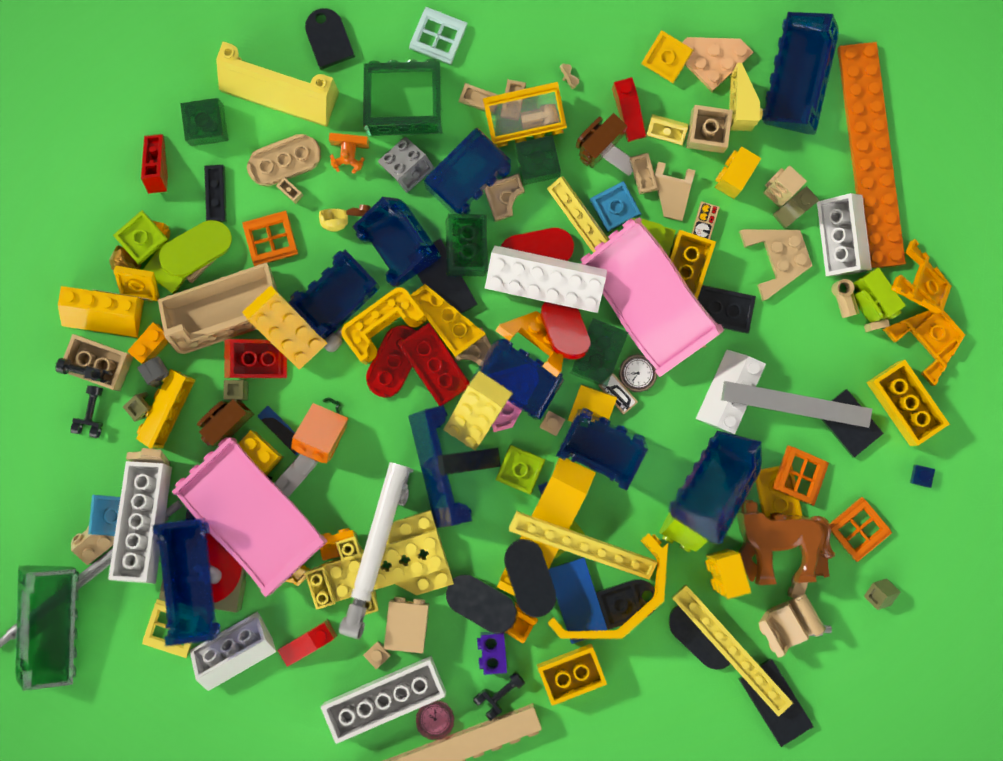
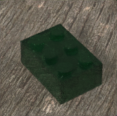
[445,214,488,276]
[570,318,629,387]

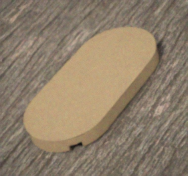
[247,134,321,186]

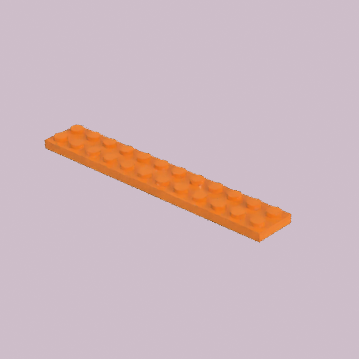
[837,42,906,269]

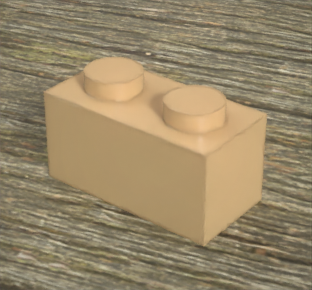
[276,177,303,204]
[787,575,808,598]

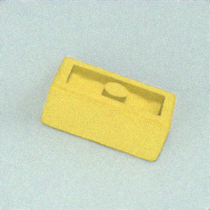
[646,114,688,145]

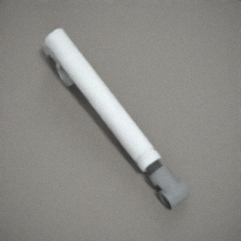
[339,462,414,640]

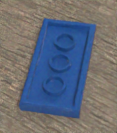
[548,557,607,644]

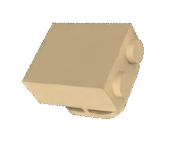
[384,597,429,653]

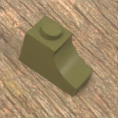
[773,186,819,229]

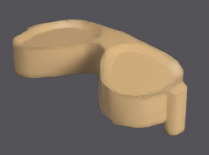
[560,63,579,89]

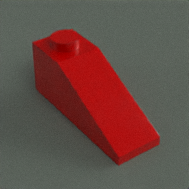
[612,77,646,142]
[141,134,168,194]
[277,619,337,667]

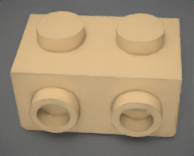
[71,526,115,566]

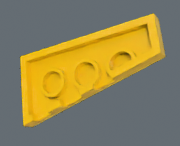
[410,284,486,357]

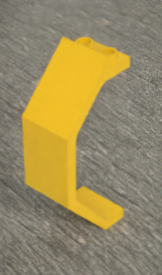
[548,533,668,639]

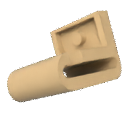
[759,594,826,658]

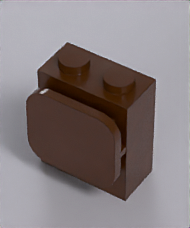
[576,113,627,168]
[197,399,254,446]

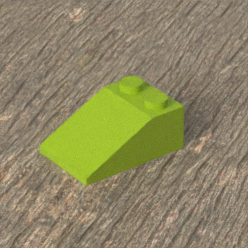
[659,512,714,553]

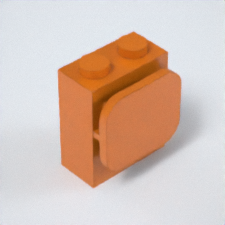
[291,403,348,463]

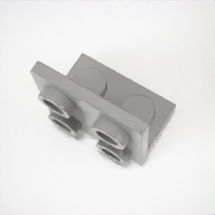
[378,137,434,193]

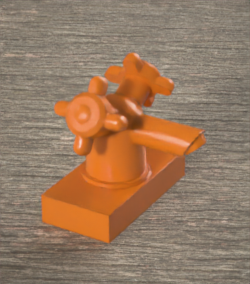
[329,133,370,174]

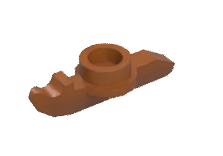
[346,205,383,218]

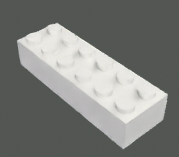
[485,245,607,313]
[108,461,172,584]
[321,656,446,744]

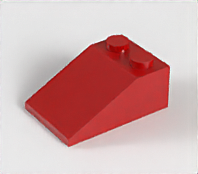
[224,339,287,378]

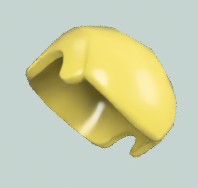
[319,209,348,232]

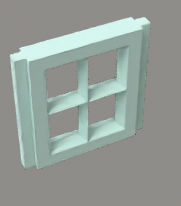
[409,7,468,65]

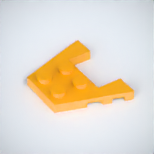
[891,239,952,314]
[883,310,965,386]
[496,311,563,377]

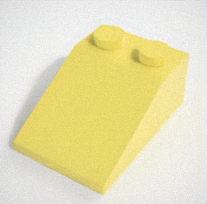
[729,63,763,131]

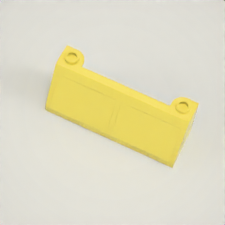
[216,41,339,127]

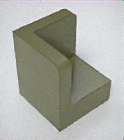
[224,380,248,400]
[123,392,151,422]
[864,579,901,610]

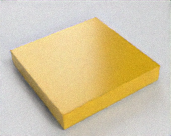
[641,30,694,84]
[113,266,160,301]
[568,384,617,433]

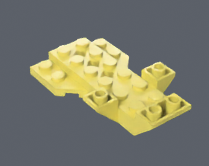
[305,510,454,615]

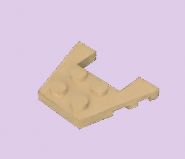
[739,229,812,301]

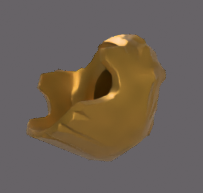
[109,245,142,270]

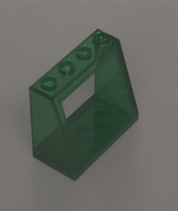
[363,59,443,136]

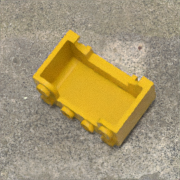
[341,287,428,365]

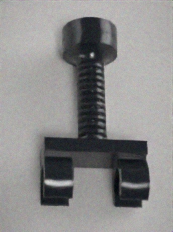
[55,358,113,383]
[71,385,103,438]
[473,672,526,721]

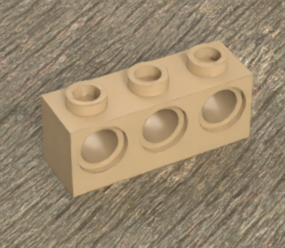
[763,165,807,208]

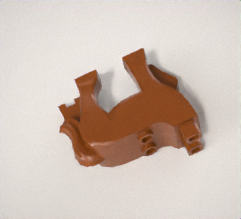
[737,500,835,585]

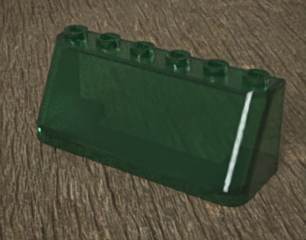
[15,565,79,691]

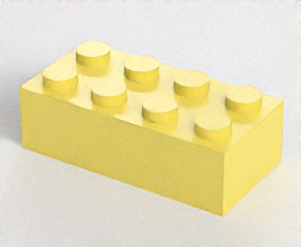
[443,371,512,451]

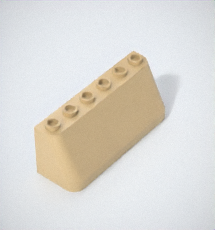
[158,263,279,354]

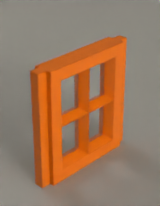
[242,211,298,266]
[772,445,829,506]
[829,497,892,562]

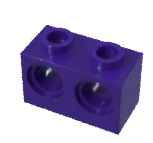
[477,632,507,675]

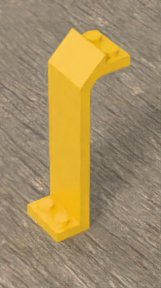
[497,455,596,596]

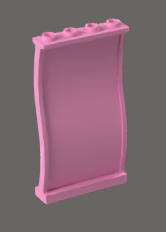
[580,218,724,377]
[172,438,328,597]

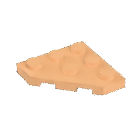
[682,37,753,92]

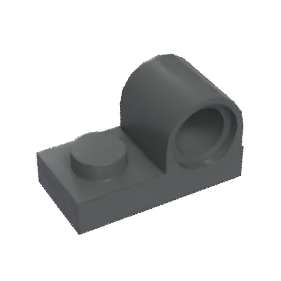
[137,356,170,388]

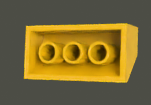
[58,286,144,338]
[136,369,196,449]

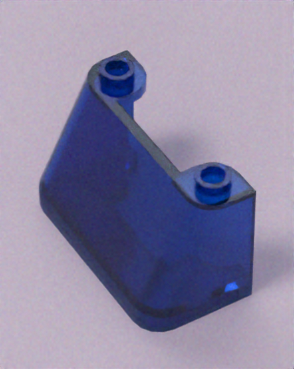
[353,197,441,287]

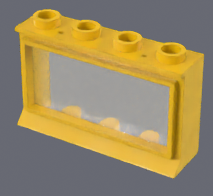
[483,82,567,147]

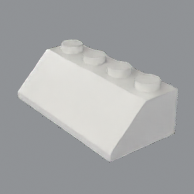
[817,193,872,276]
[696,350,766,435]
[190,612,276,691]

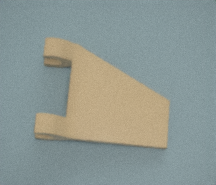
[655,162,695,221]

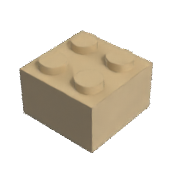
[686,105,733,153]

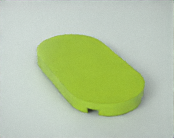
[159,220,232,277]

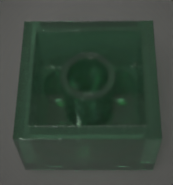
[180,98,228,146]
[515,135,561,185]

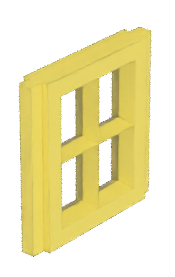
[142,599,202,658]

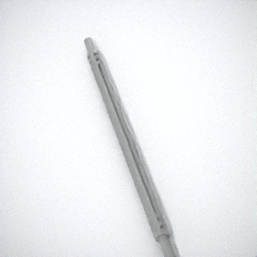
[0,500,183,648]

